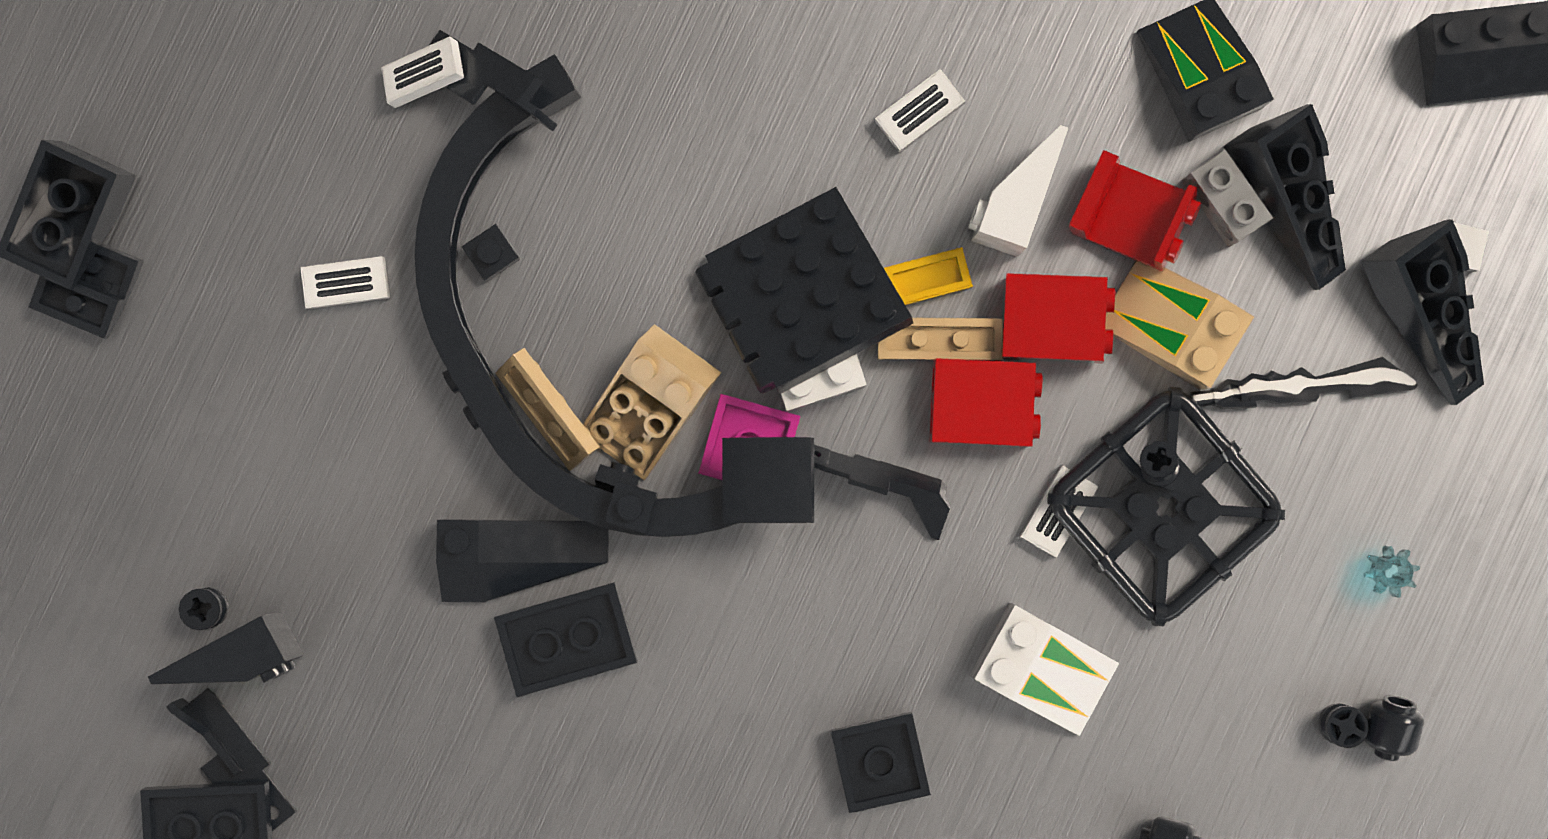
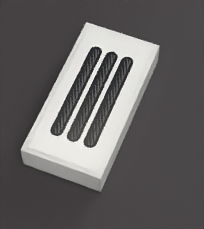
[381,37,464,108]
[874,69,965,153]
[300,256,390,309]
[1019,465,1098,558]

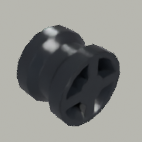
[178,587,229,631]
[1318,703,1369,748]

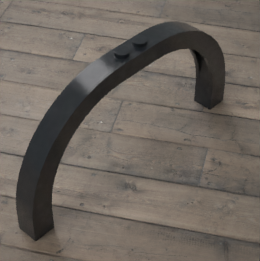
[414,54,739,537]

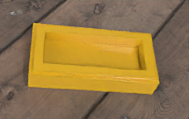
[884,247,973,306]

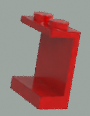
[1069,150,1201,272]
[1002,273,1115,364]
[929,358,1043,447]

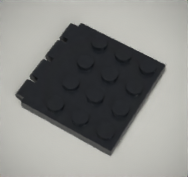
[695,187,914,394]

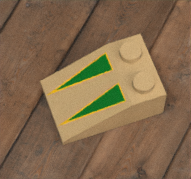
[1105,261,1254,390]

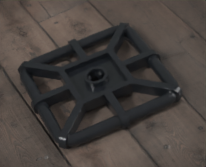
[1047,387,1285,627]

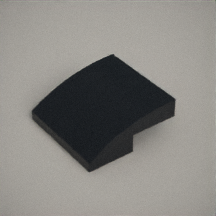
[28,244,144,339]
[722,437,814,523]

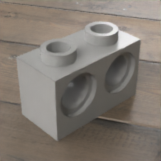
[1181,150,1273,247]

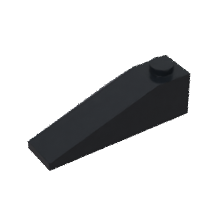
[1223,104,1346,290]
[1361,219,1484,405]
[436,519,609,602]

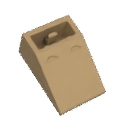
[583,324,722,481]

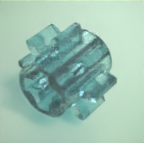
[1363,545,1420,598]

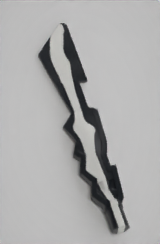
[1190,357,1418,409]

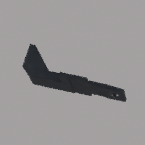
[428,30,557,131]
[814,445,950,540]
[166,688,297,831]

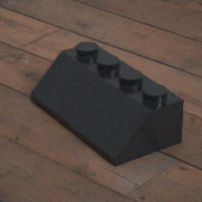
[1416,1,1548,106]

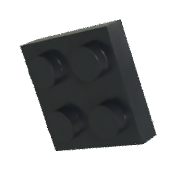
[831,712,931,813]

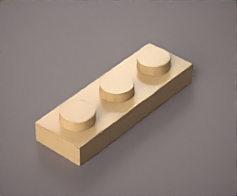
[877,318,1003,361]
[495,348,599,471]

